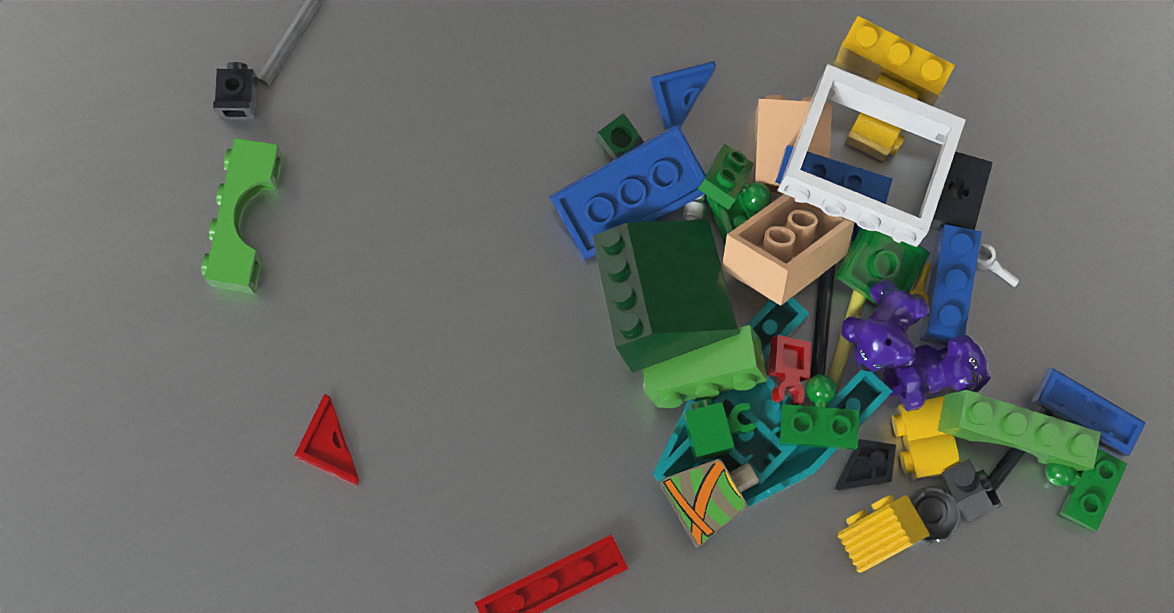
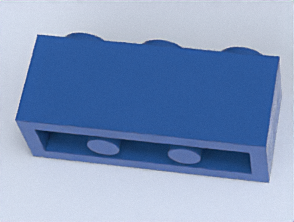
[920,225,982,346]

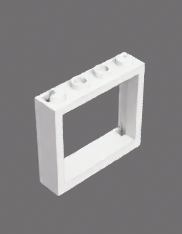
[777,64,966,247]

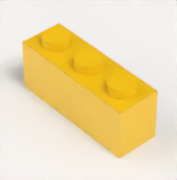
[836,16,955,106]

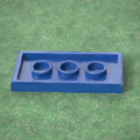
[549,124,705,260]

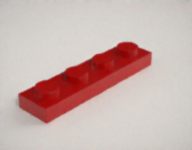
[474,534,628,613]

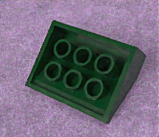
[593,219,740,373]

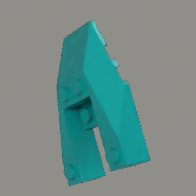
[652,297,893,509]

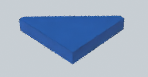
[650,61,716,131]

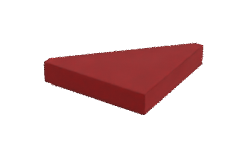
[294,394,360,486]

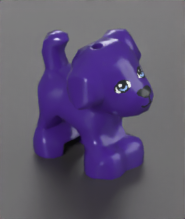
[841,279,930,372]
[882,335,992,412]

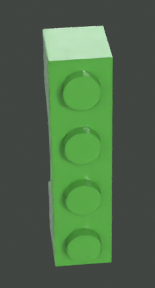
[201,138,283,294]
[937,390,1101,471]

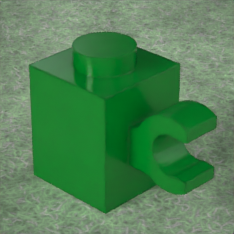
[683,399,756,461]

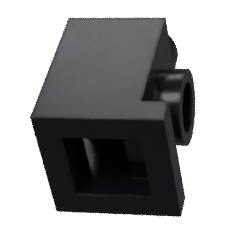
[213,62,258,119]
[942,459,1003,522]

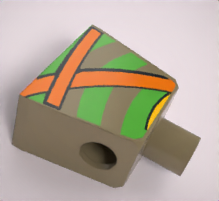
[660,459,759,549]

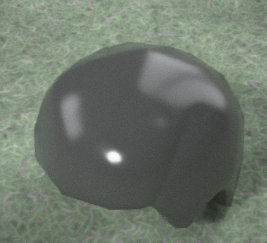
[909,486,962,545]

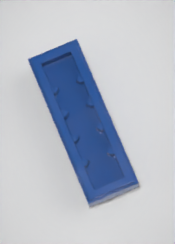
[775,145,893,204]
[1032,368,1146,456]

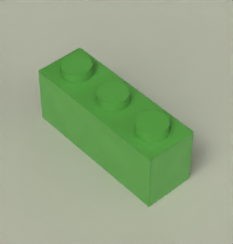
[643,325,767,408]

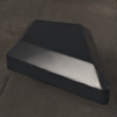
[834,439,896,491]

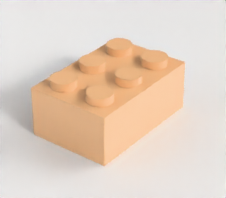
[722,194,855,305]

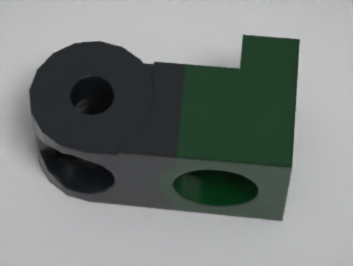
[595,113,644,159]

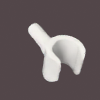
[976,244,1020,287]

